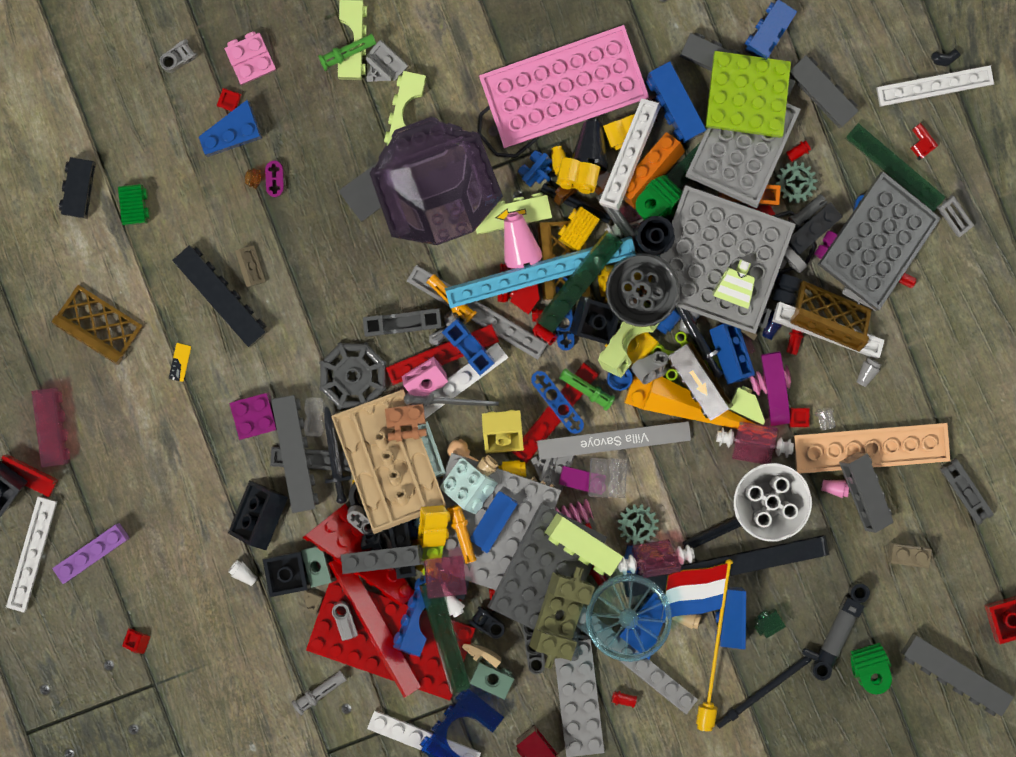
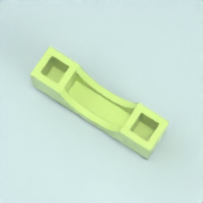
[338,0,367,80]
[384,71,426,146]
[598,301,659,378]

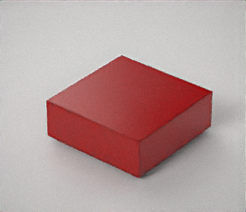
[217,88,242,112]
[789,408,810,427]

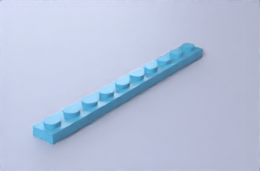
[445,236,636,308]

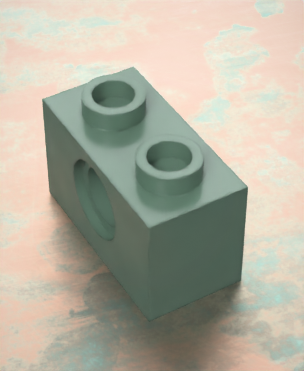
[301,546,337,588]
[470,659,514,700]

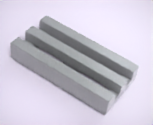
[937,195,974,237]

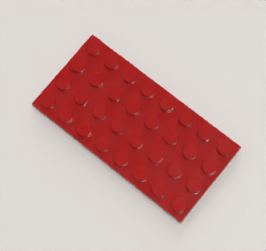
[306,580,476,701]

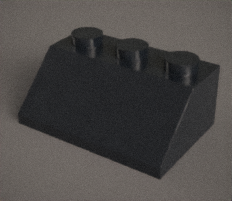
[228,480,288,550]

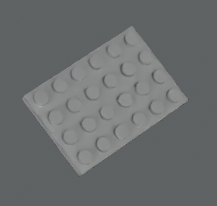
[686,103,801,208]

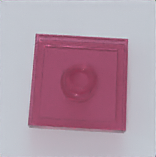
[424,555,467,599]

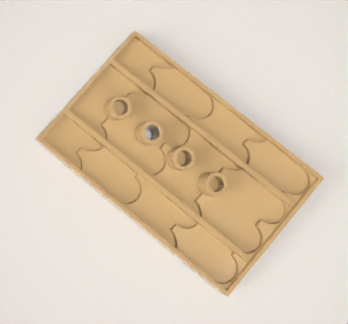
[331,389,447,534]

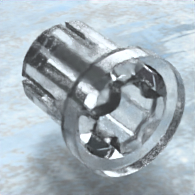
[815,407,836,430]

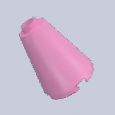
[504,212,542,268]

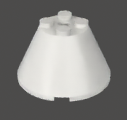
[734,463,812,541]

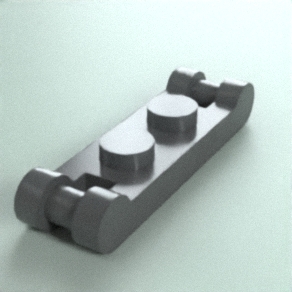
[940,458,994,526]

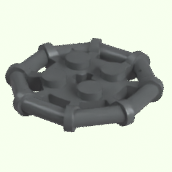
[319,342,387,410]

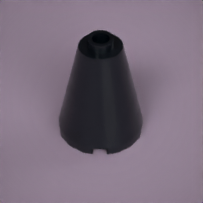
[571,118,608,171]
[634,216,675,255]

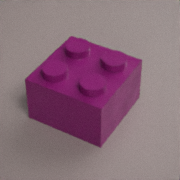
[229,393,277,440]

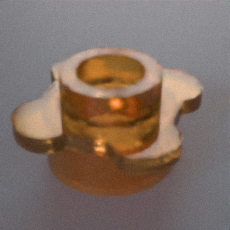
[245,168,261,189]

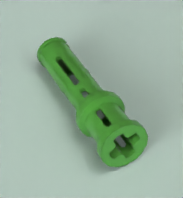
[318,34,377,71]
[559,369,615,411]

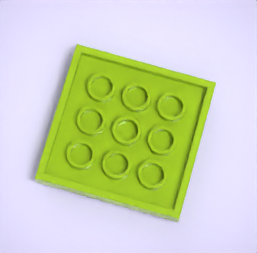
[705,51,791,138]

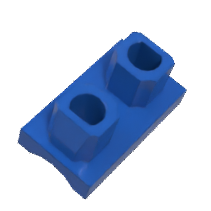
[518,150,552,188]

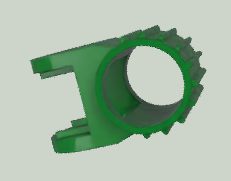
[636,175,683,221]
[850,643,892,695]

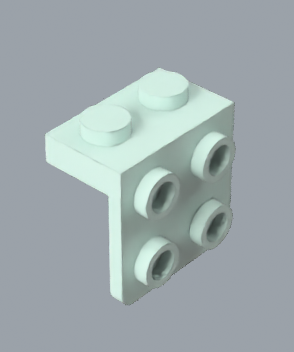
[440,458,498,514]

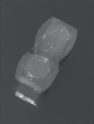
[304,397,325,436]

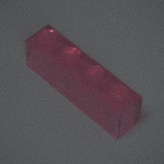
[31,388,70,467]

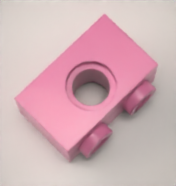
[402,357,448,396]

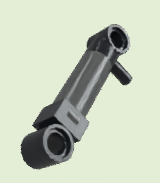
[802,582,870,681]

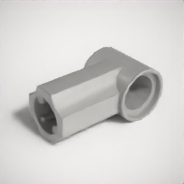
[332,600,358,641]

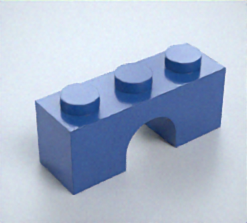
[442,318,496,376]

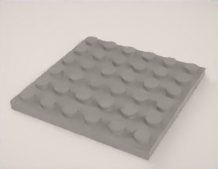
[646,185,796,334]
[421,453,561,590]

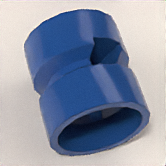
[606,369,633,391]

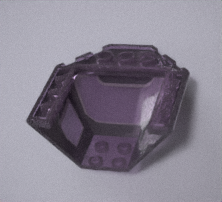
[370,117,503,245]

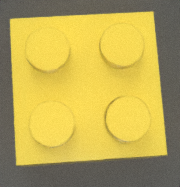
[482,410,524,453]

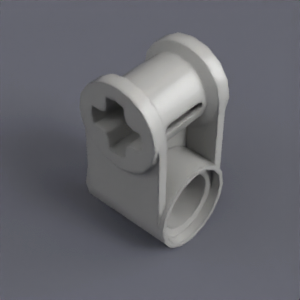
[160,39,198,73]
[631,352,669,384]

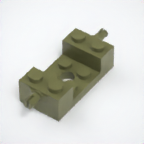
[529,566,595,669]

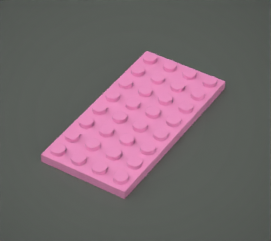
[479,25,649,149]

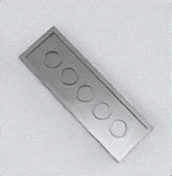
[555,638,604,757]

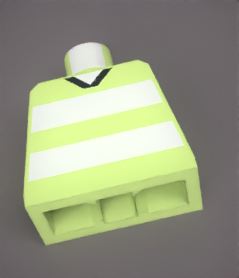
[712,259,755,309]

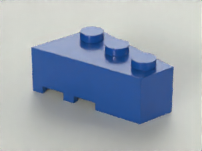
[745,0,797,59]
[199,100,262,157]
[618,592,665,660]

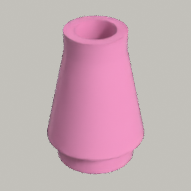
[821,480,849,498]

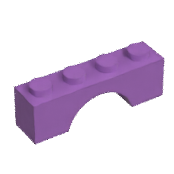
[52,523,130,584]

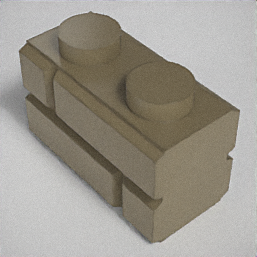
[887,542,932,568]

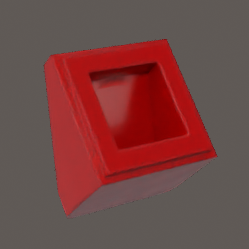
[122,628,150,654]

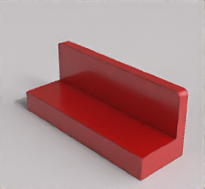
[1,454,58,497]

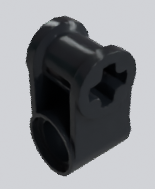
[468,606,505,639]

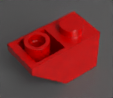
[509,284,540,315]

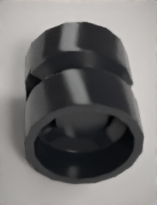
[771,273,802,306]

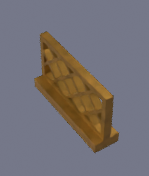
[537,221,590,300]
[790,281,871,352]
[51,285,143,365]

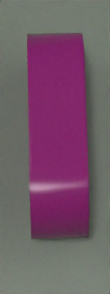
[265,161,284,198]

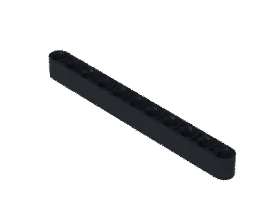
[622,535,830,597]

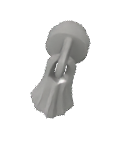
[429,311,460,346]

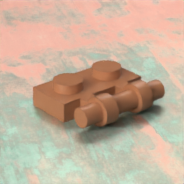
[385,404,427,442]

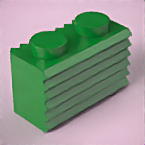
[118,184,150,226]

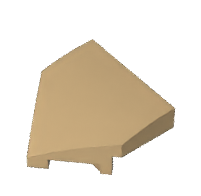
[462,644,501,668]

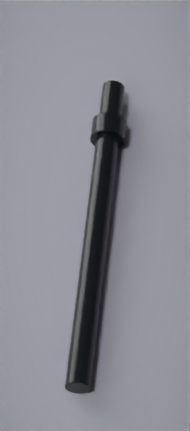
[715,656,811,729]

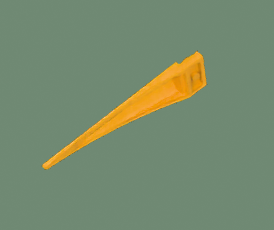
[624,374,776,436]

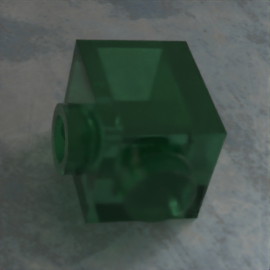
[754,609,786,639]

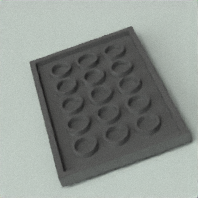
[818,172,941,311]
[487,503,607,630]

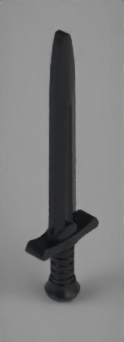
[676,306,723,379]
[324,407,352,504]

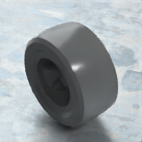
[606,253,680,327]

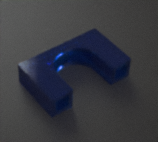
[419,689,504,757]

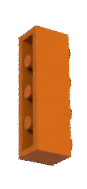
[623,132,685,209]

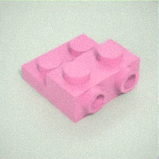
[224,31,276,85]

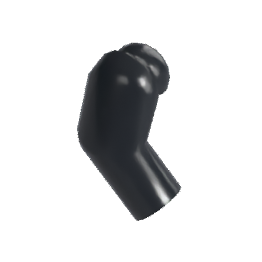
[931,49,961,67]

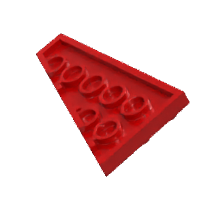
[302,504,415,606]

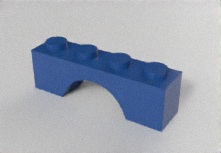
[393,575,447,657]

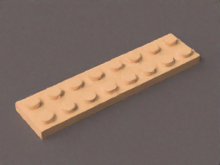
[793,423,950,474]

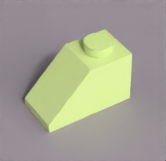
[730,386,765,425]

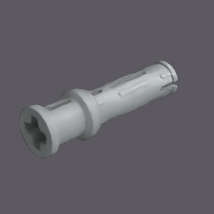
[292,671,347,716]

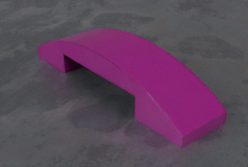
[761,351,790,426]

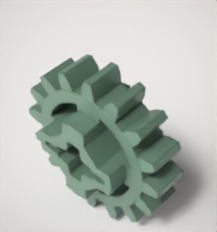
[775,161,818,204]
[617,504,659,545]

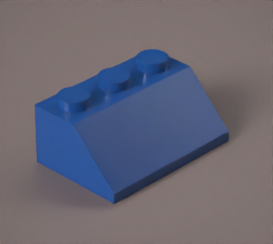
[715,587,746,649]

